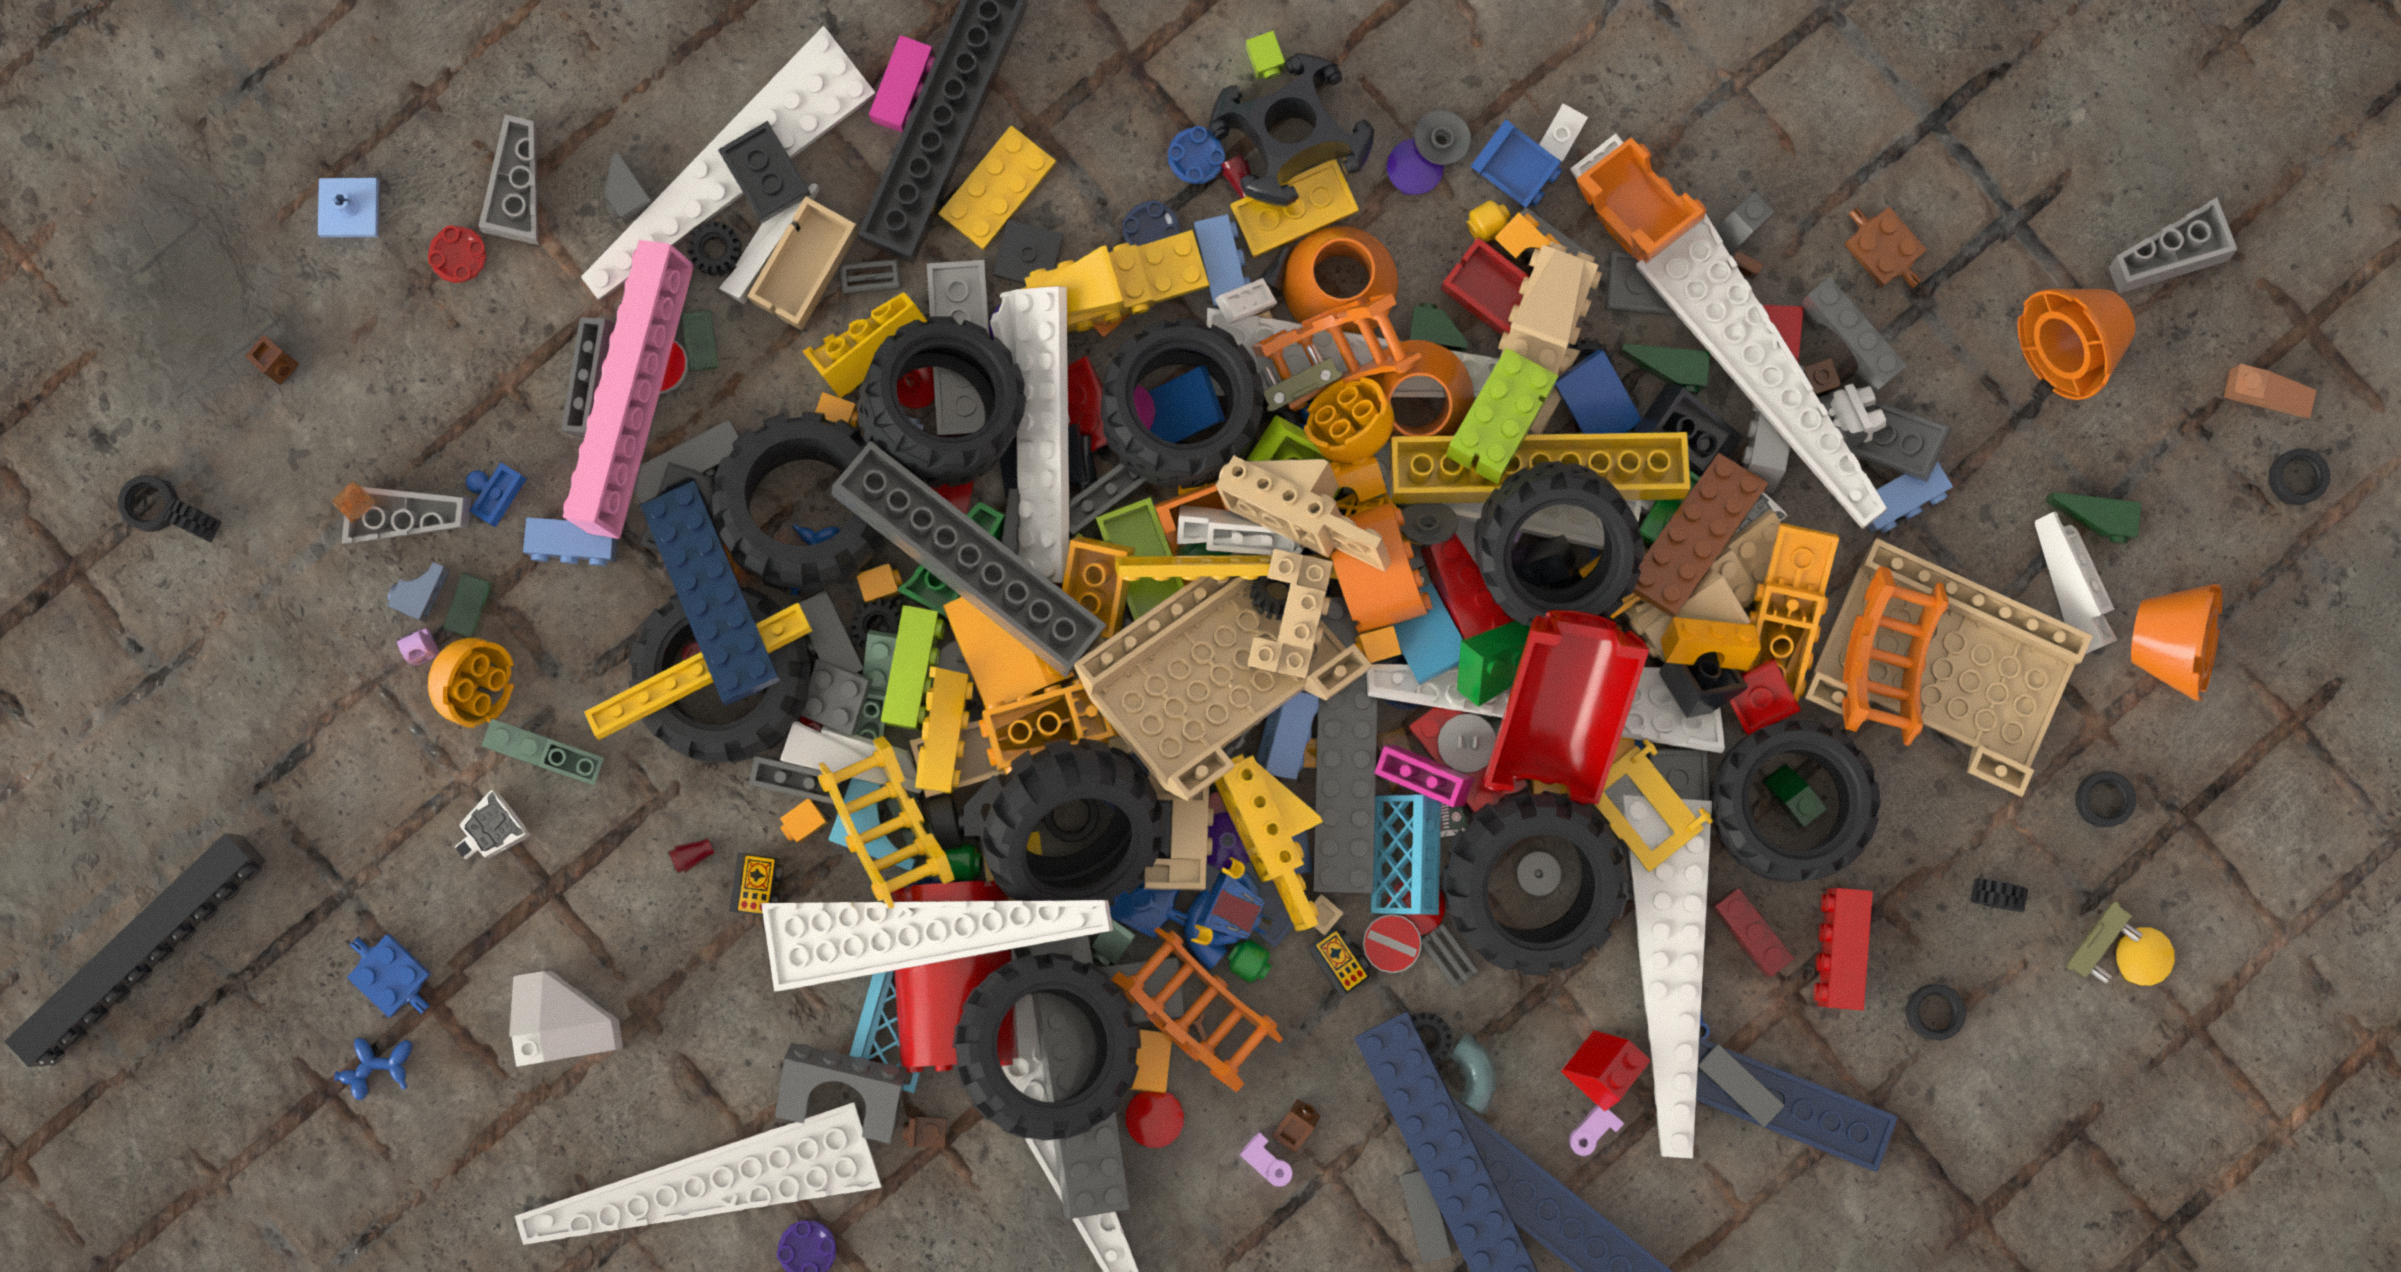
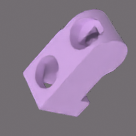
[397,628,439,666]
[1568,1105,1624,1156]
[1239,1131,1292,1187]

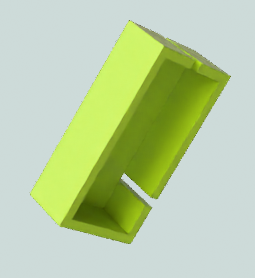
[1446,347,1558,485]
[1096,497,1184,621]
[881,605,946,732]

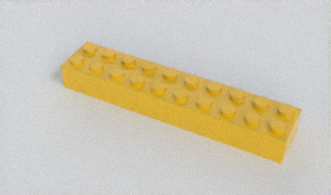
[1389,432,1690,504]

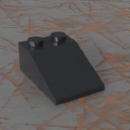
[1634,383,1743,477]

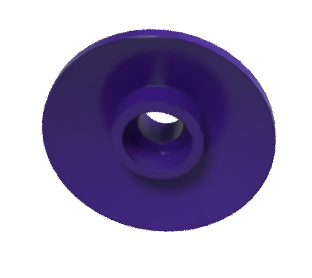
[1206,812,1250,870]

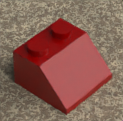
[1561,1030,1651,1112]

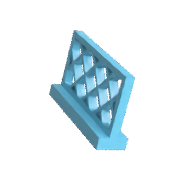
[1371,795,1441,915]
[849,971,921,1093]

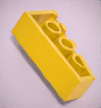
[802,292,927,398]
[915,666,974,794]

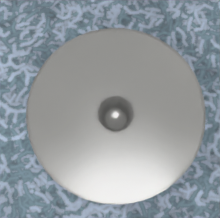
[1517,852,1561,896]

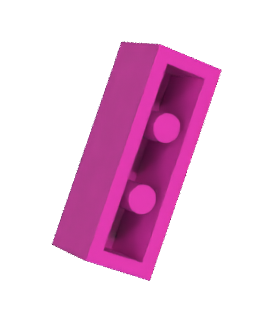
[869,35,936,133]
[1374,745,1474,807]

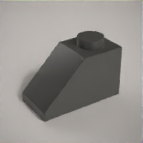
[604,152,653,224]
[1716,191,1774,255]

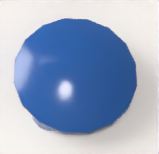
[1167,126,1225,184]

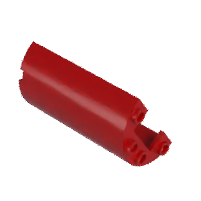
[1483,610,1649,805]
[890,880,1019,1073]

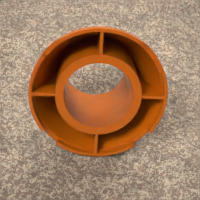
[1283,226,1398,334]
[2017,289,2135,400]
[1367,340,1474,442]
[2131,583,2223,701]

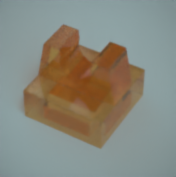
[332,481,376,523]

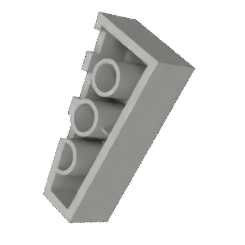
[479,114,539,246]
[2108,197,2238,294]
[1742,365,1804,493]
[342,485,472,544]

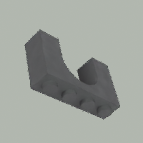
[1798,277,1907,393]
[775,1042,906,1144]

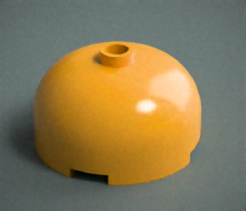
[1304,377,1394,464]
[428,637,515,728]

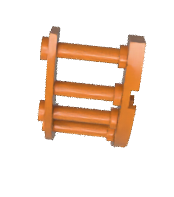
[1251,293,1421,411]
[1842,566,1949,746]
[1111,927,1283,1093]

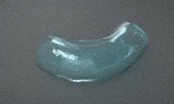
[1450,1033,1496,1115]

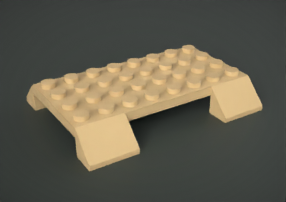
[1804,538,2093,797]
[1074,552,1373,801]

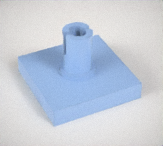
[318,178,379,238]

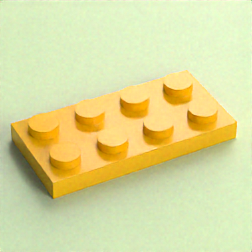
[938,125,1056,251]
[1230,159,1359,258]

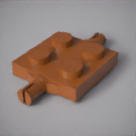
[1844,206,1927,289]

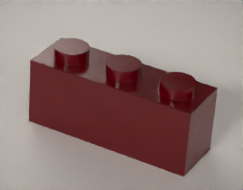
[1711,888,1794,977]

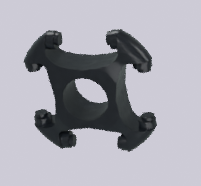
[1209,53,1375,207]

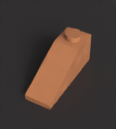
[2224,364,2317,419]

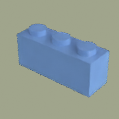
[1194,214,1250,309]
[1867,461,1953,534]
[523,517,618,566]
[1256,690,1319,780]

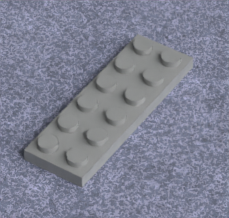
[927,260,990,437]

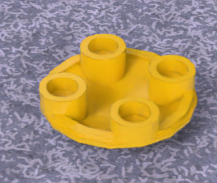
[2116,927,2175,986]

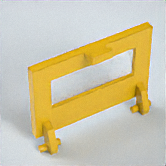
[1594,739,1713,872]

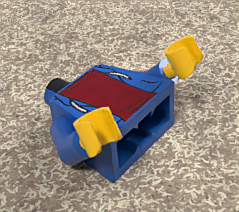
[1191,857,1272,946]

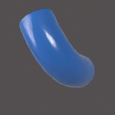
[1183,889,1229,971]

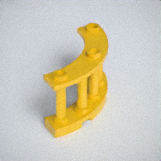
[818,736,955,909]

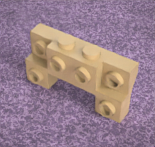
[1247,548,1333,679]
[1144,771,1214,891]

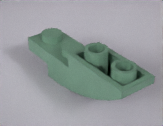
[855,630,897,740]
[481,718,604,785]

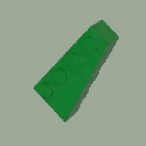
[897,502,1006,619]
[1457,621,1531,707]

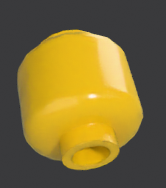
[1466,200,1511,243]

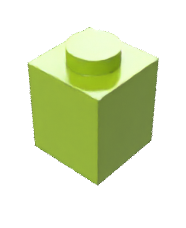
[1246,31,1285,80]

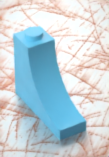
[828,778,917,871]

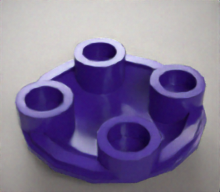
[1387,138,1444,196]
[777,1220,836,1272]

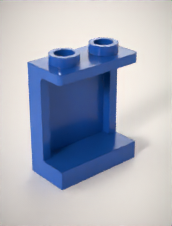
[1471,119,1563,209]

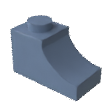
[387,562,450,623]

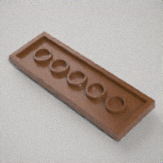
[1632,453,1769,618]

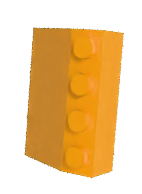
[943,597,1074,710]

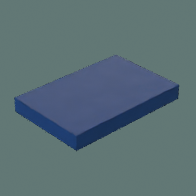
[1555,349,1642,434]
[1149,366,1225,444]

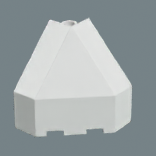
[509,971,623,1067]

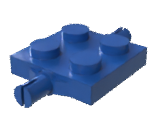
[1109,868,1189,939]
[347,934,432,1018]

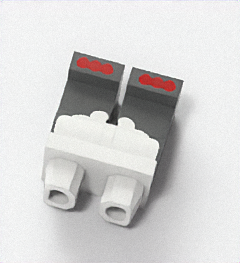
[1818,383,1886,448]

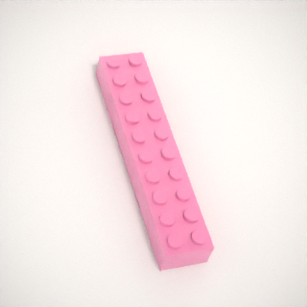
[563,240,694,539]

